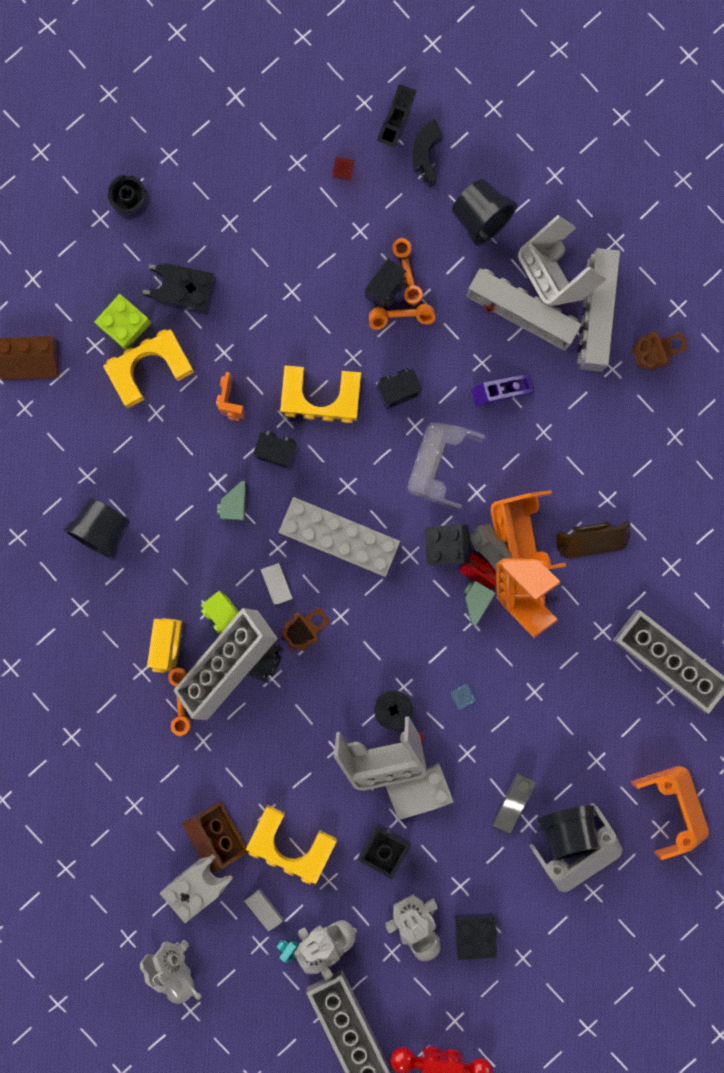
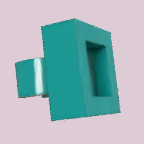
[277,940,299,963]

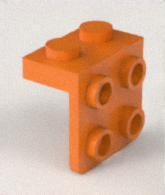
[216,372,246,421]

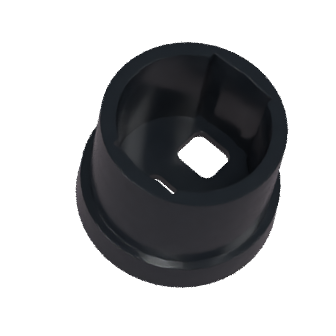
[452,179,517,246]
[64,498,130,560]
[537,805,600,860]

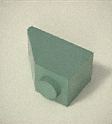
[217,481,247,521]
[464,581,495,626]

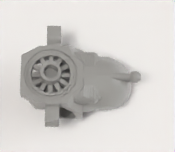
[386,895,441,961]
[294,920,357,982]
[140,940,201,1004]

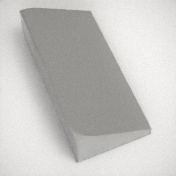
[261,563,293,605]
[244,888,284,932]

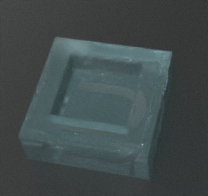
[450,683,475,710]

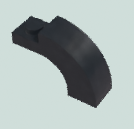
[377,84,417,148]
[412,118,443,187]

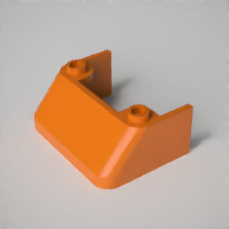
[491,490,566,570]
[496,558,560,638]
[631,766,709,860]

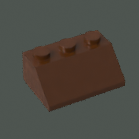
[0,336,59,380]
[181,801,248,874]

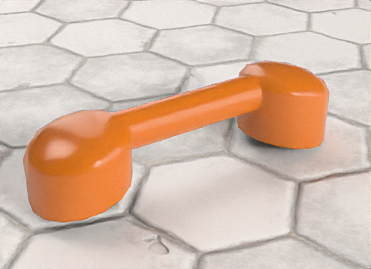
[392,238,423,305]
[368,304,436,330]
[168,667,192,736]

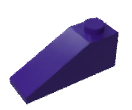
[471,374,534,407]

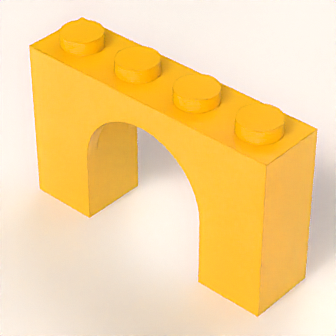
[103,329,194,408]
[280,366,361,423]
[147,618,184,673]
[246,805,337,884]

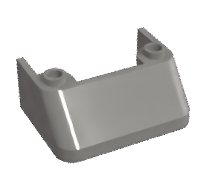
[518,215,607,306]
[334,716,426,791]
[529,803,623,892]

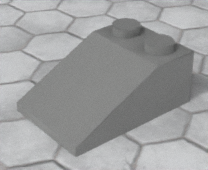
[386,763,453,820]

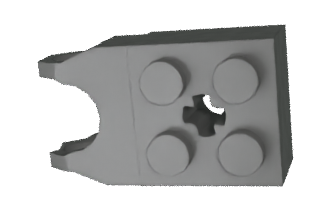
[160,854,233,923]

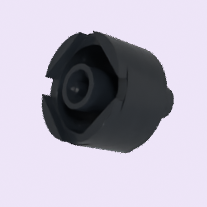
[108,175,150,220]
[247,644,284,683]
[374,690,413,730]

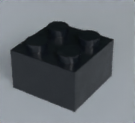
[365,258,407,309]
[377,368,422,410]
[253,431,299,470]
[425,524,471,566]
[358,823,411,880]
[454,913,497,960]

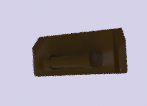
[556,521,630,558]

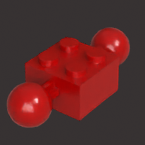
[390,1046,493,1073]

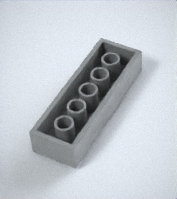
[577,248,620,372]
[466,269,582,351]
[278,497,400,577]
[173,608,278,720]
[612,610,724,714]
[307,970,392,1073]

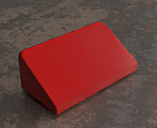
[459,552,496,591]

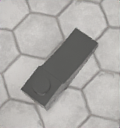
[469,524,512,570]
[492,773,536,834]

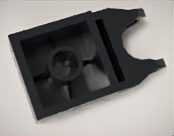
[142,263,216,315]

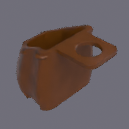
[632,331,688,370]
[281,608,330,651]

